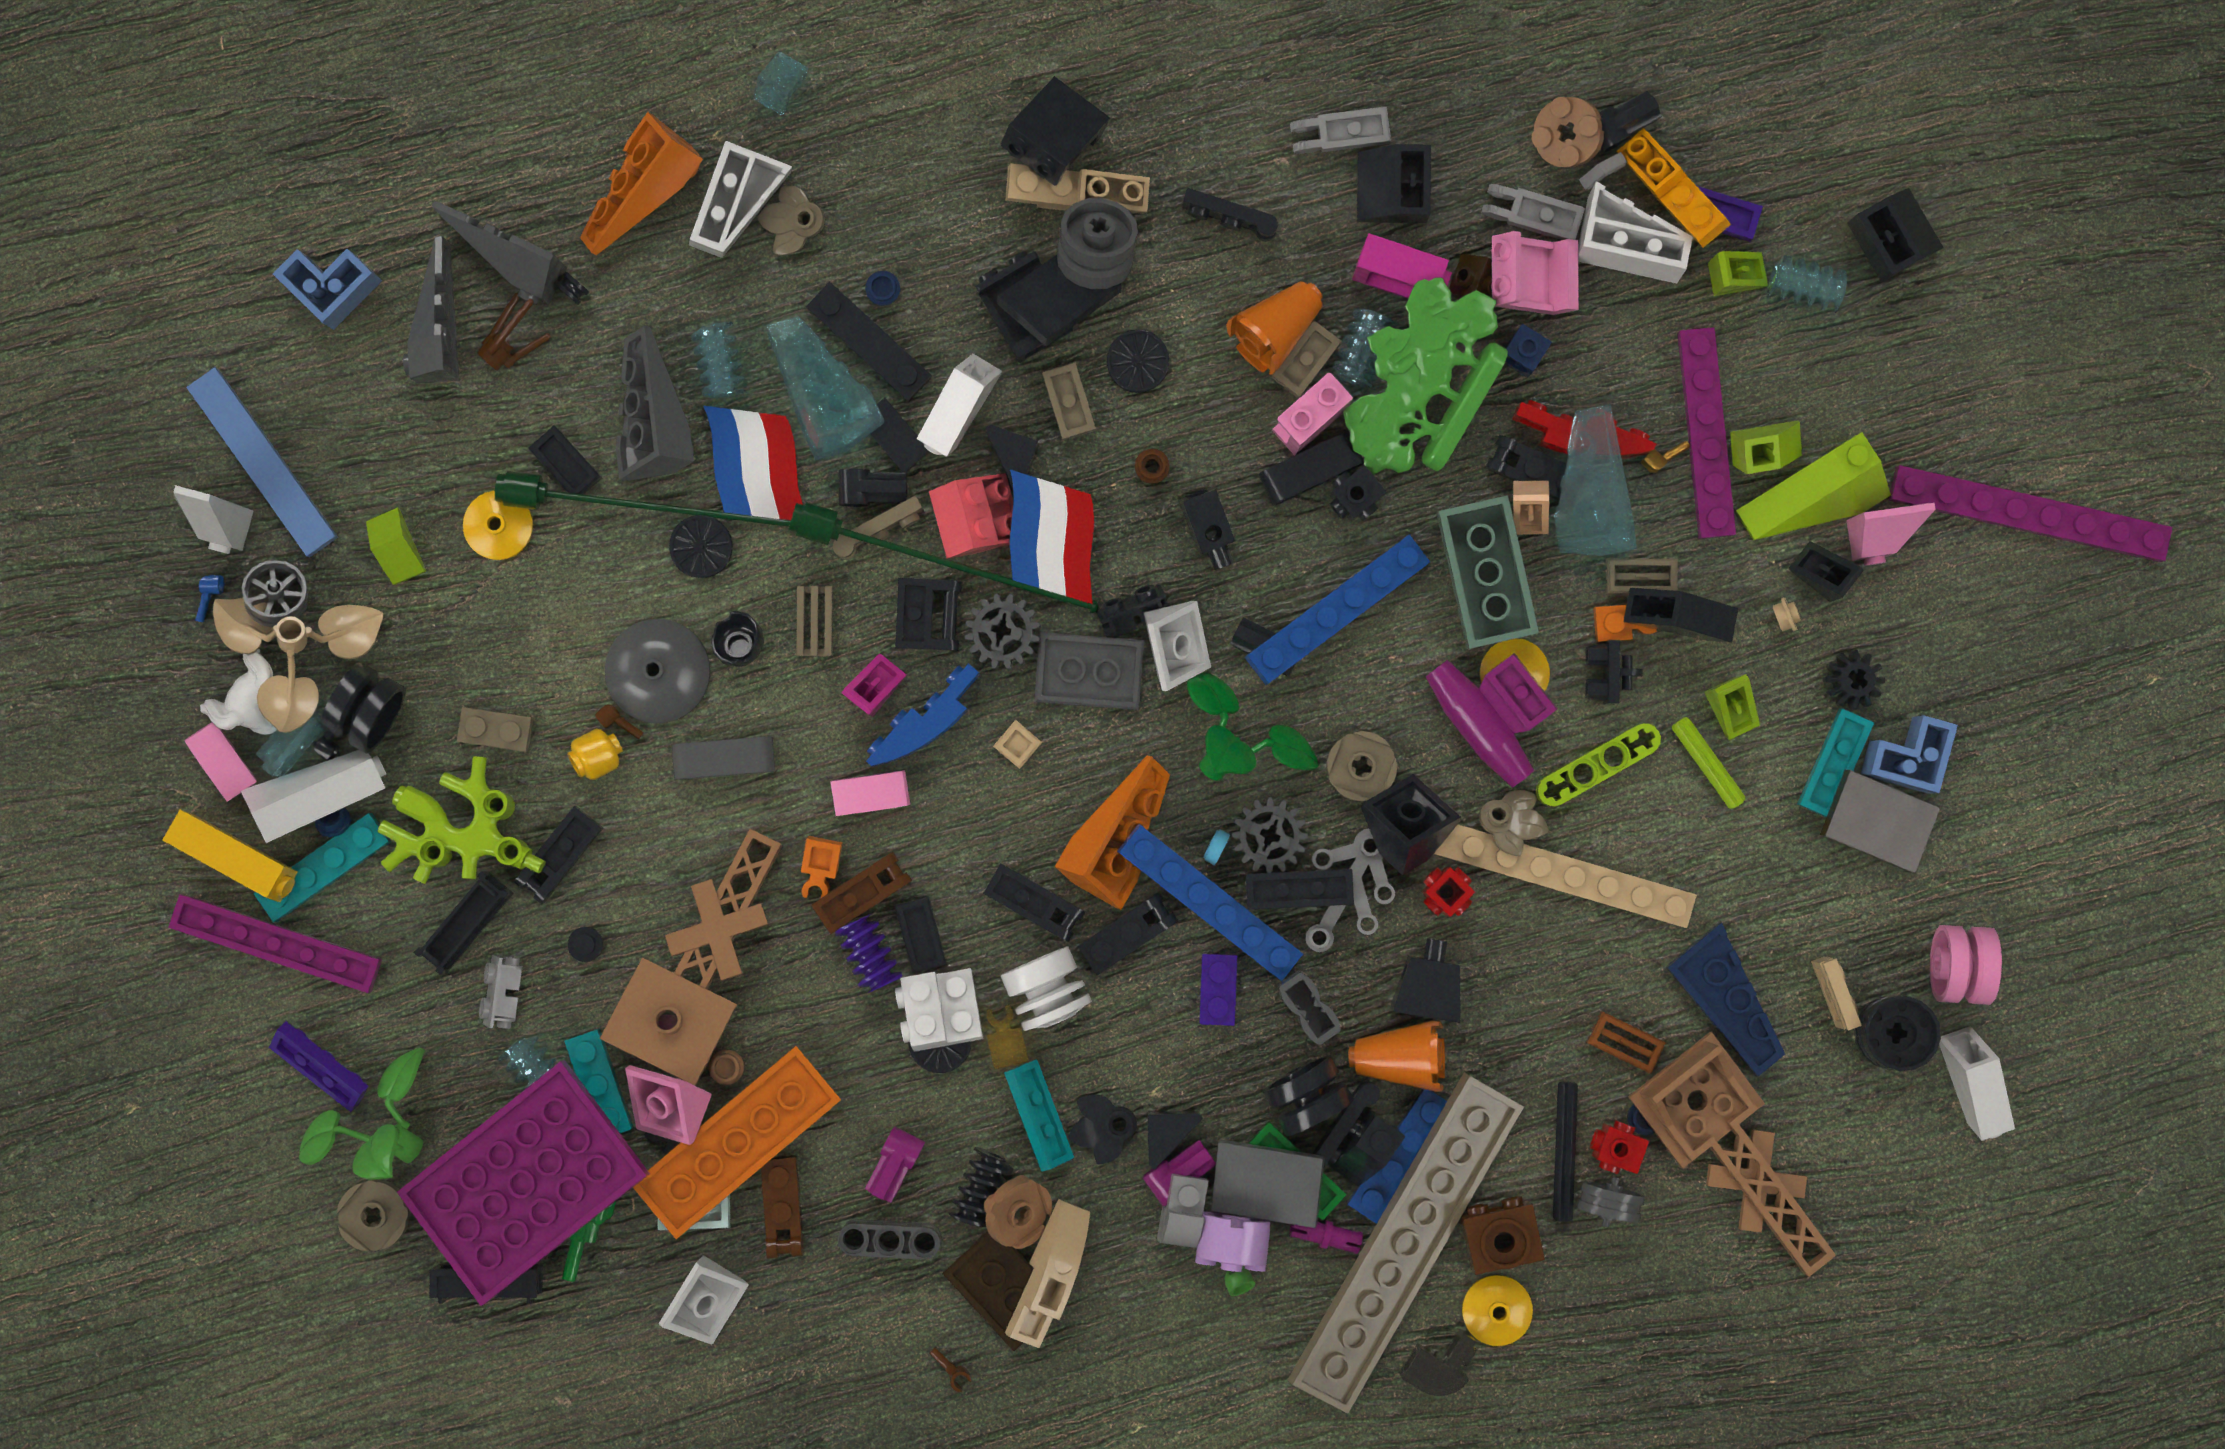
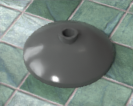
[605,619,710,723]

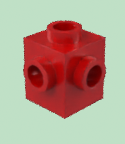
[1421,867,1475,917]
[1590,1120,1649,1174]

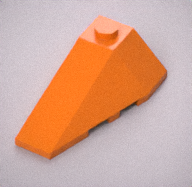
[580,112,703,256]
[1055,755,1170,910]

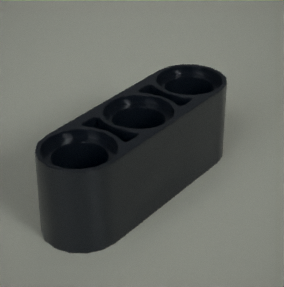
[1258,431,1364,506]

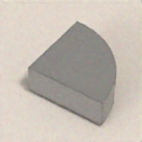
[1579,152,1627,190]

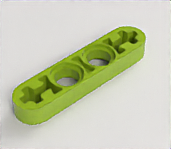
[1536,723,1661,807]

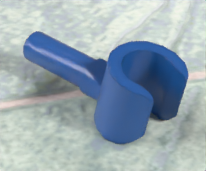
[195,575,225,622]

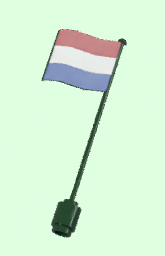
[494,406,803,527]
[788,469,1099,613]

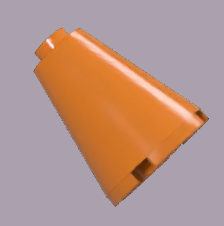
[1226,281,1323,374]
[1348,1020,1445,1092]

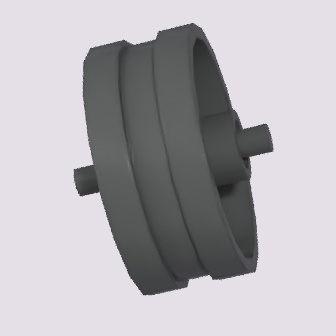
[241,560,309,628]
[1577,1177,1645,1227]

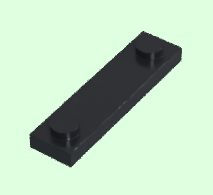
[806,281,932,402]

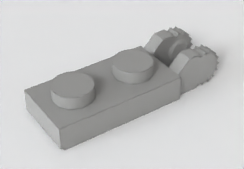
[1290,107,1391,154]
[1481,184,1585,240]

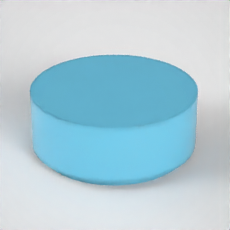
[1203,829,1230,866]

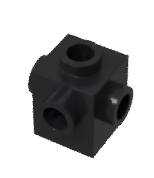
[1329,465,1386,522]

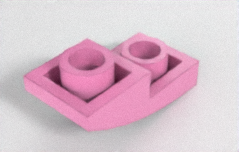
[184,722,257,802]
[830,770,910,816]

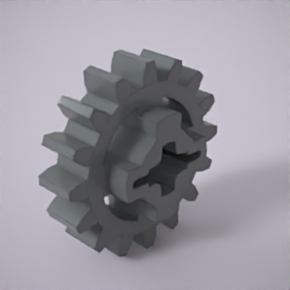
[965,594,1041,670]
[1231,797,1308,873]

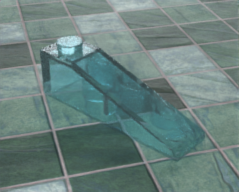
[766,316,884,461]
[1554,404,1637,556]

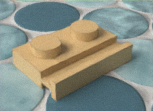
[1811,957,1862,1031]

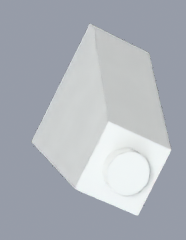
[917,354,1002,457]
[1939,1026,2015,1141]

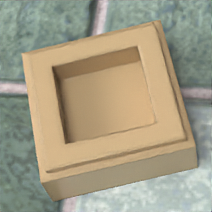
[993,720,1042,769]

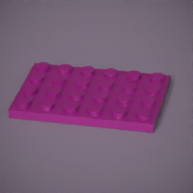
[397,1060,650,1306]

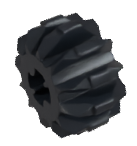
[1823,650,1885,710]

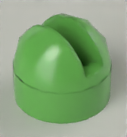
[1224,1266,1255,1296]

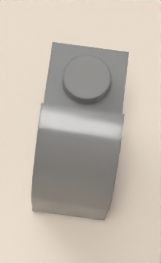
[1157,1174,1208,1248]

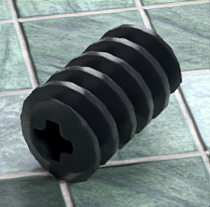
[948,1147,1014,1227]

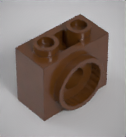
[1460,1196,1545,1275]

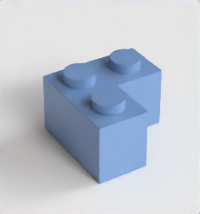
[273,249,382,330]
[1860,715,1958,794]

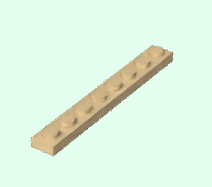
[1434,825,1697,928]

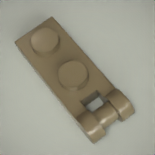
[833,495,924,560]

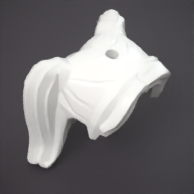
[200,649,277,735]

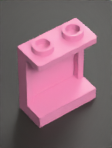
[1491,231,1579,315]
[1272,373,1353,456]

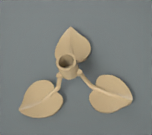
[213,598,384,733]

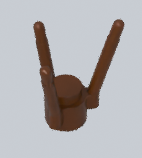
[477,293,551,371]

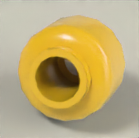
[567,728,623,780]

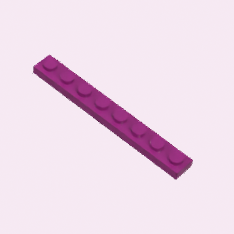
[1888,465,2173,562]

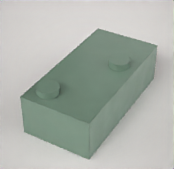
[1436,495,1539,649]

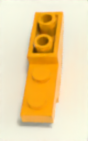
[1617,128,1731,248]

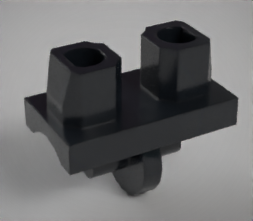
[1585,640,1643,705]

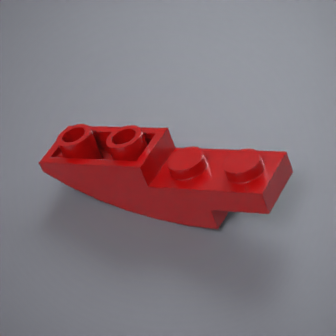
[1512,400,1657,460]

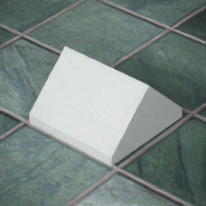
[1143,601,1211,691]
[659,1255,749,1345]

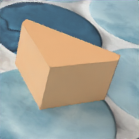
[1513,481,1549,535]

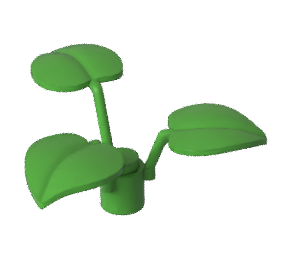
[299,1048,426,1180]

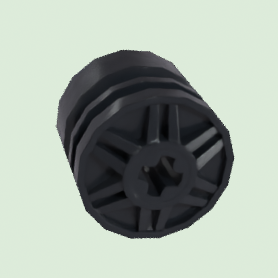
[1854,996,1941,1071]

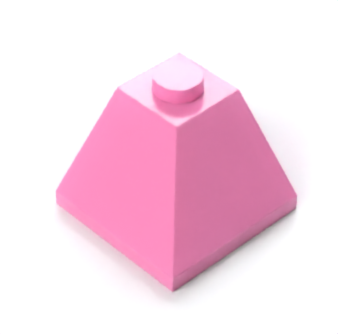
[1846,503,1936,566]

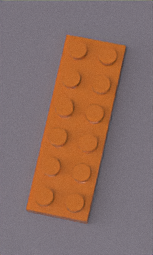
[633,1046,841,1239]

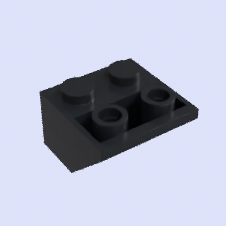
[1357,144,1431,223]
[1847,188,1944,283]

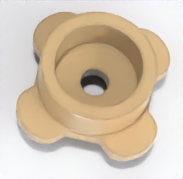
[1773,598,1801,632]

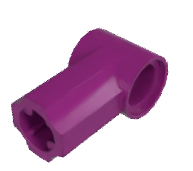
[865,1126,925,1203]
[1142,1139,1216,1206]

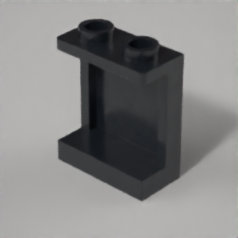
[1001,76,1110,186]
[975,251,1079,363]

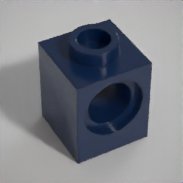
[1504,323,1552,378]

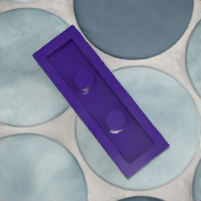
[269,1021,369,1112]

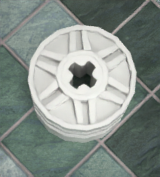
[1000,946,1092,1031]

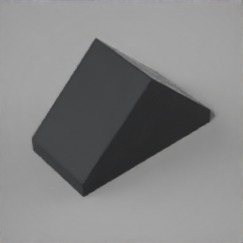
[985,425,1039,487]
[1789,541,1864,602]
[1147,1110,1203,1170]

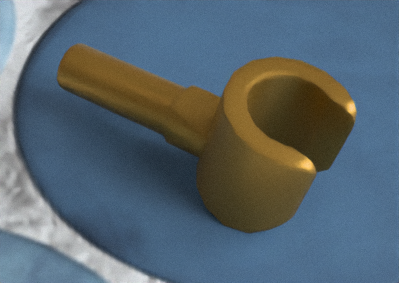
[1641,441,1690,473]

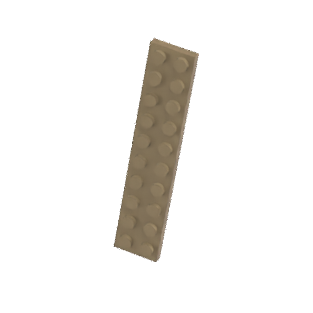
[1287,1072,1524,1414]

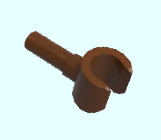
[595,705,644,740]
[929,1347,971,1392]

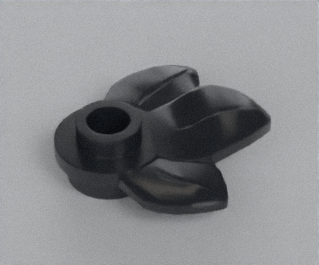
[1068,1095,1137,1164]

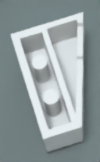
[689,141,792,258]
[1578,181,1693,284]

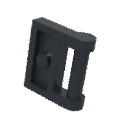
[895,578,962,651]

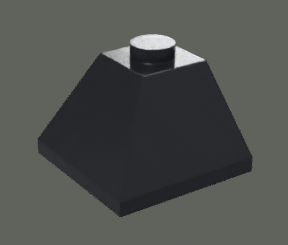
[1361,774,1461,875]

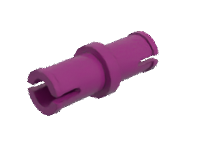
[1289,1220,1363,1254]

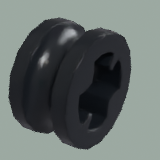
[555,272,590,305]

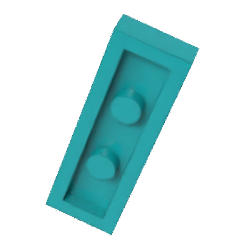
[1797,708,1874,817]
[564,1028,634,1133]
[1004,1059,1074,1172]

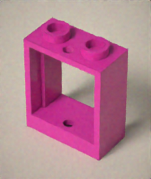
[1352,233,1452,299]

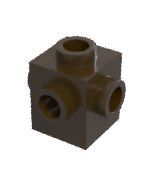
[1449,254,1495,308]

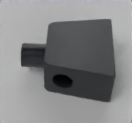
[1178,486,1235,570]
[1390,938,1461,1023]

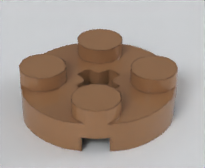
[1531,97,1604,168]
[984,1175,1052,1249]

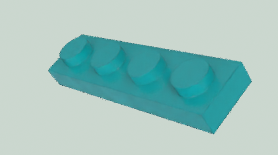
[253,813,392,922]

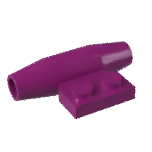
[1426,653,1558,788]

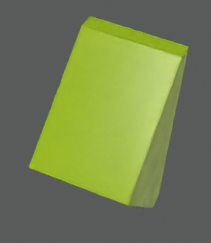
[1708,251,1768,296]
[366,507,427,585]
[1704,674,1760,740]

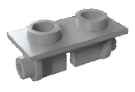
[479,955,523,1029]

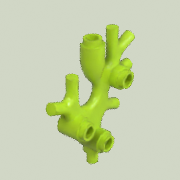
[378,756,546,884]

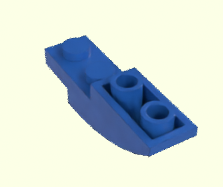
[866,663,981,767]

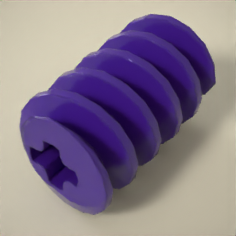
[835,914,903,993]

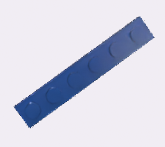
[1245,534,1430,685]
[1117,824,1303,981]

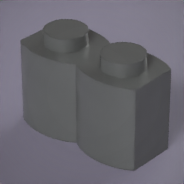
[1277,970,1341,1045]

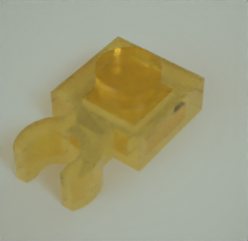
[986,1004,1029,1070]

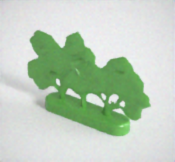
[1343,277,1508,475]

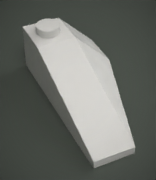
[173,485,253,554]

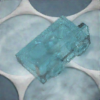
[256,712,323,776]

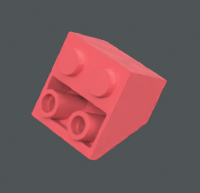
[929,473,1013,559]

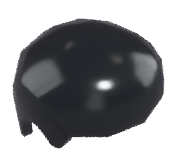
[711,611,764,667]

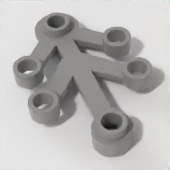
[1306,828,1395,952]

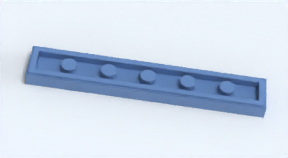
[186,367,338,557]

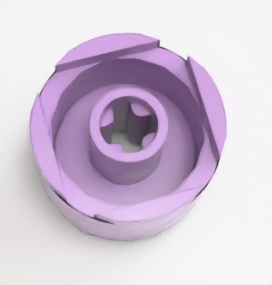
[1195,1211,1270,1272]

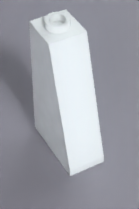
[241,750,386,843]

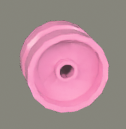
[1930,925,2002,1005]

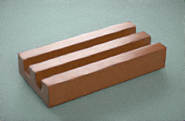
[1586,1011,1666,1074]

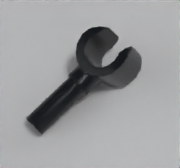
[314,731,340,761]

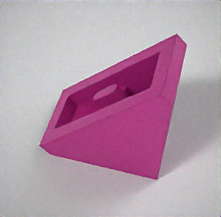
[842,653,907,717]

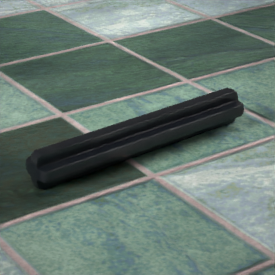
[1553,1081,1578,1222]

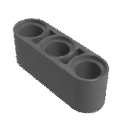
[671,736,775,780]
[837,1219,942,1260]

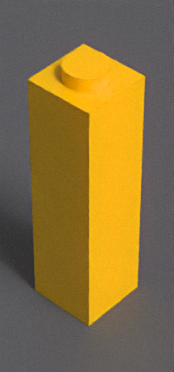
[162,809,298,903]

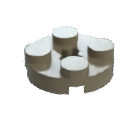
[1326,731,1397,801]
[337,1180,411,1251]

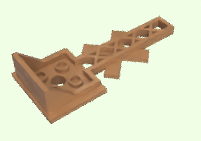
[600,829,782,1086]
[1628,1032,1836,1277]

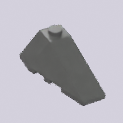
[432,201,567,305]
[403,236,459,384]
[616,326,694,481]

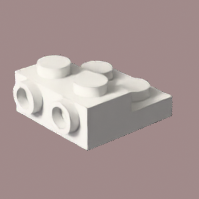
[895,968,983,1052]

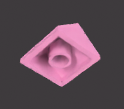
[625,1065,712,1145]

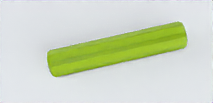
[1672,717,1746,809]

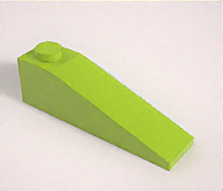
[1735,432,1891,541]

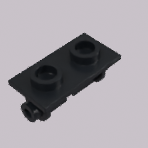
[1096,584,1169,638]

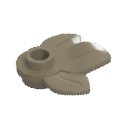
[758,186,825,255]
[1479,790,1549,856]

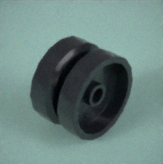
[321,662,406,754]
[1263,1055,1354,1136]

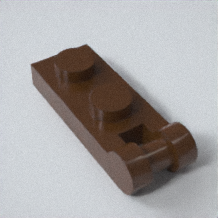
[811,852,912,935]
[761,1156,804,1259]

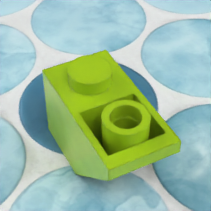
[1730,420,1802,474]

